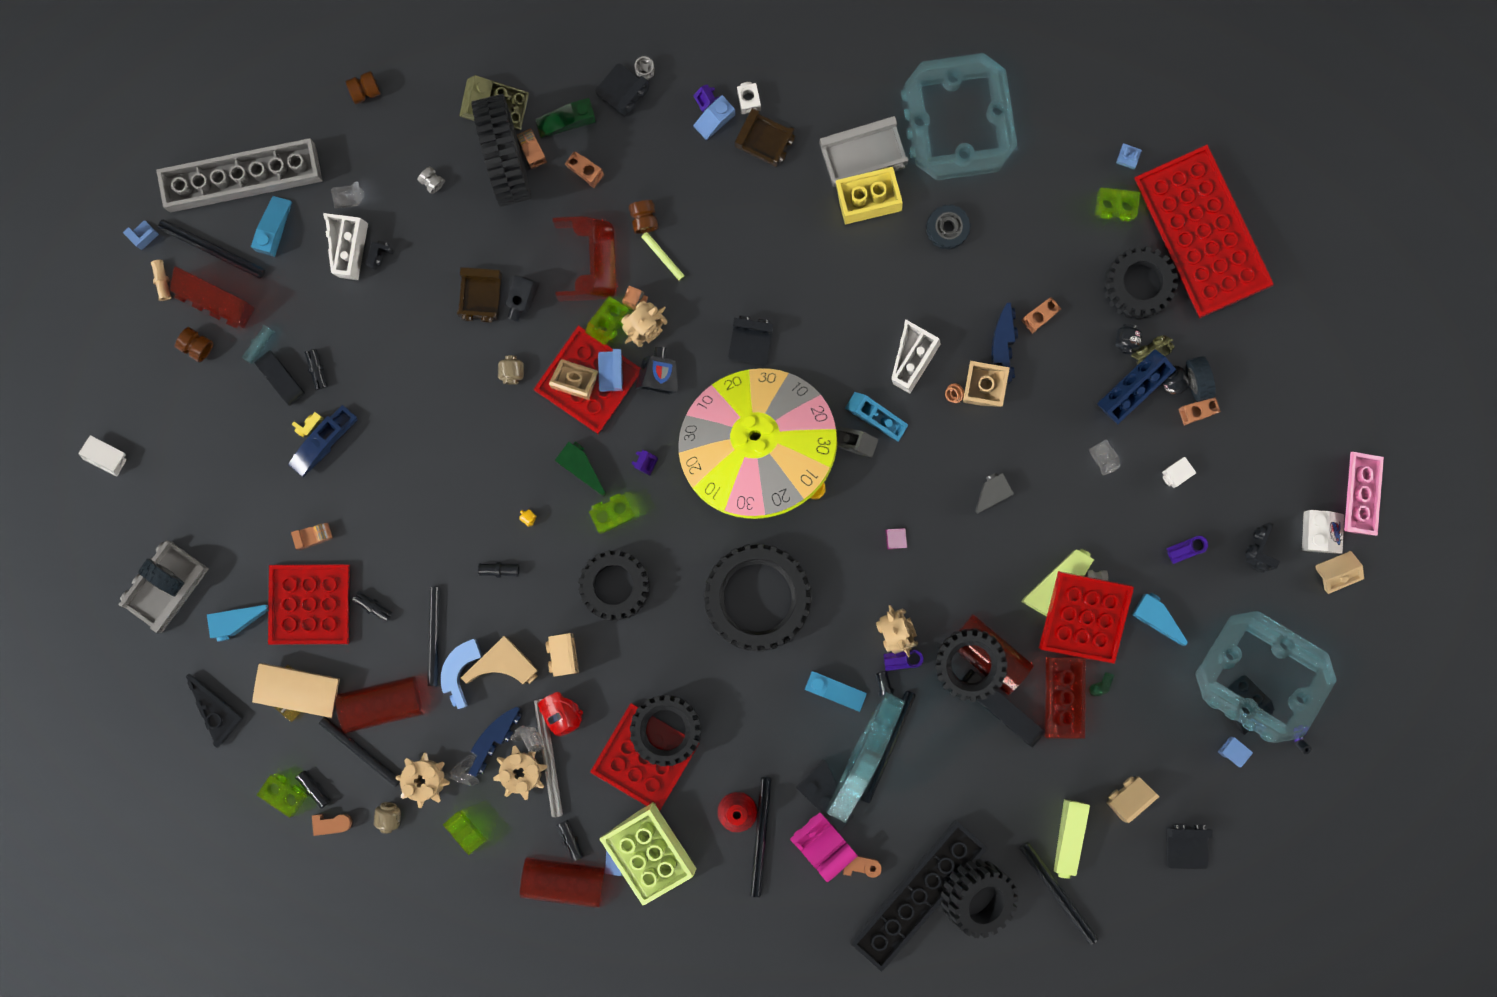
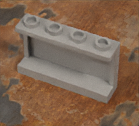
[819,116,909,187]
[119,540,209,633]

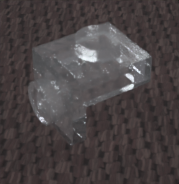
[331,182,364,209]
[1089,440,1120,476]
[510,726,545,752]

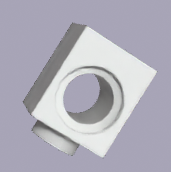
[737,82,761,114]
[1162,457,1196,488]

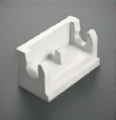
[78,435,126,477]

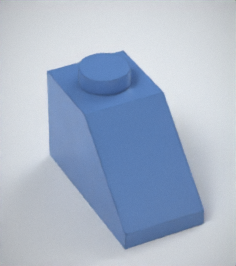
[693,95,735,141]

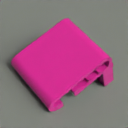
[790,813,858,883]

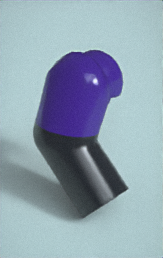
[1292,725,1312,754]

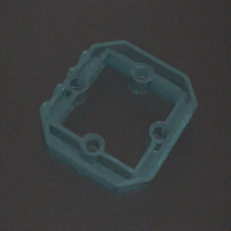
[901,53,1017,180]
[1195,611,1337,743]
[826,692,905,823]

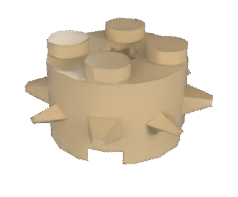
[621,301,667,347]
[876,605,918,657]
[493,746,547,800]
[396,753,450,808]

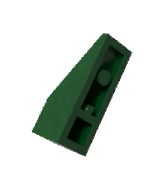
[535,98,596,138]
[555,442,606,497]

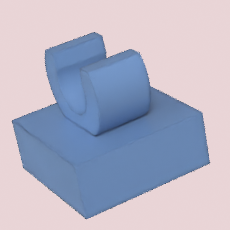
[1116,143,1142,169]

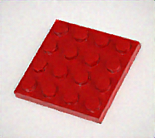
[533,325,640,435]
[268,565,350,645]
[1039,571,1134,664]
[590,703,700,811]

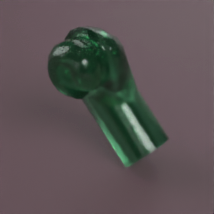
[1089,672,1114,697]

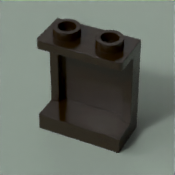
[735,108,796,167]
[457,267,502,323]

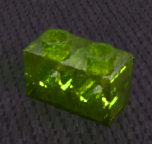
[1095,188,1140,221]
[585,296,629,345]
[589,493,636,534]
[257,773,307,818]
[443,810,487,855]

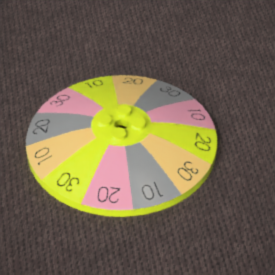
[679,368,837,519]

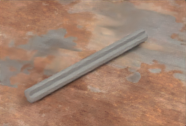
[534,699,563,817]

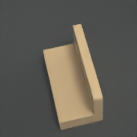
[1315,551,1364,594]

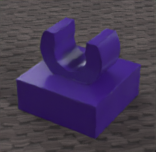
[693,84,719,112]
[632,450,658,476]

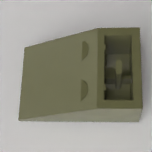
[459,75,529,130]

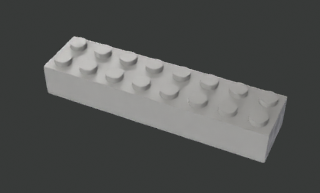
[156,138,323,213]

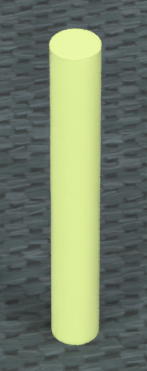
[641,232,685,281]

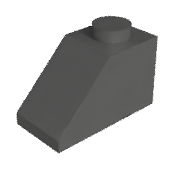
[836,426,879,457]
[975,473,1014,514]

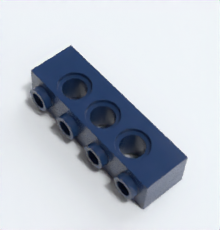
[1097,349,1176,424]

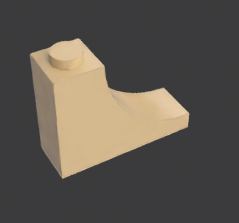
[461,636,539,684]

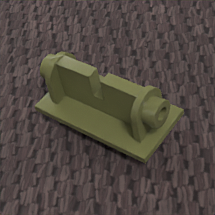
[1131,335,1174,365]

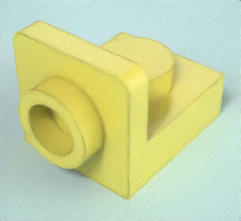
[292,412,324,438]

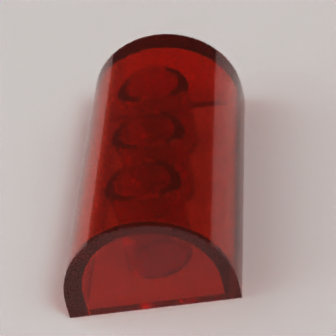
[956,614,1034,695]
[1045,657,1086,739]
[335,676,424,733]
[520,857,605,908]

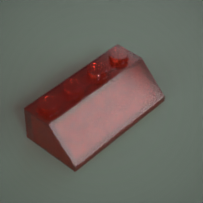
[170,266,255,329]

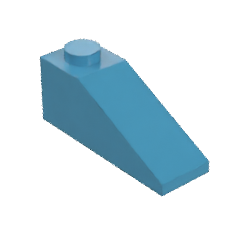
[251,196,292,257]
[845,392,908,442]
[1131,593,1188,646]
[207,605,268,642]
[804,671,867,712]

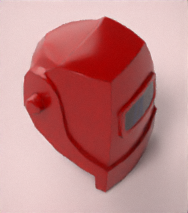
[538,692,583,736]

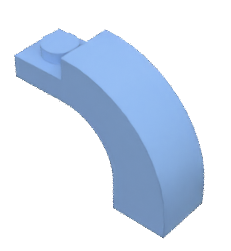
[441,639,483,709]

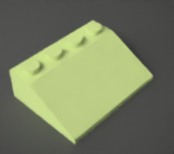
[600,802,697,905]

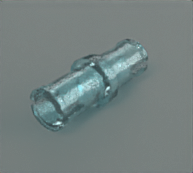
[241,325,274,364]

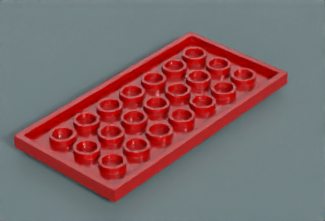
[1134,145,1274,318]

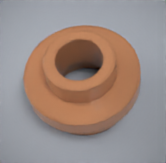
[945,383,964,403]

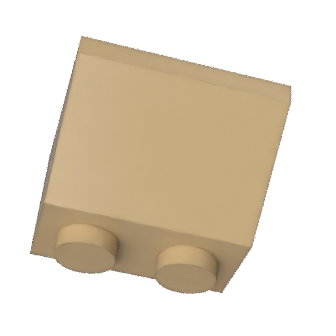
[963,361,1010,407]
[546,633,579,677]
[1106,776,1159,823]

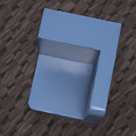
[123,221,159,250]
[1218,737,1253,767]

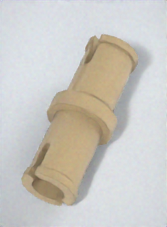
[151,260,172,301]

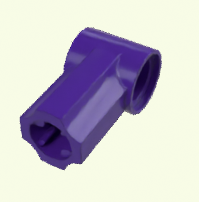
[1166,536,1208,564]
[884,649,923,671]

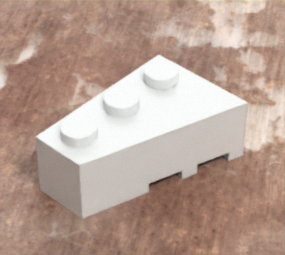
[323,213,368,280]
[892,320,941,394]

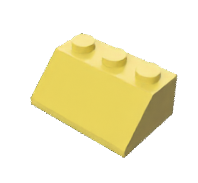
[836,167,903,225]

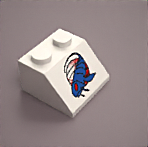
[1302,510,1344,554]

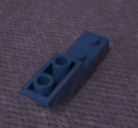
[991,303,1018,384]
[288,405,358,477]
[468,707,522,777]

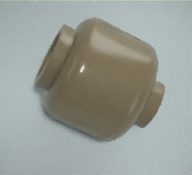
[498,355,524,385]
[374,802,401,834]

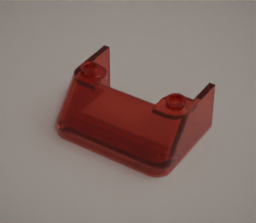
[553,216,617,301]

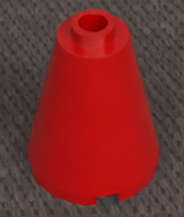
[718,792,757,832]

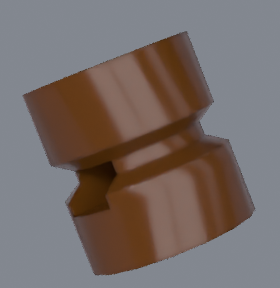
[345,71,381,105]
[629,200,659,234]
[175,327,213,363]

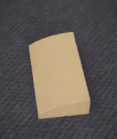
[252,663,340,718]

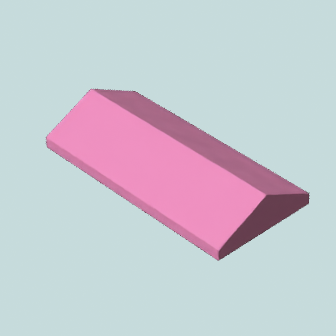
[1344,452,1384,536]

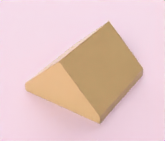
[549,359,598,400]

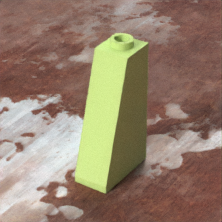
[1021,549,1094,617]
[1054,799,1090,879]

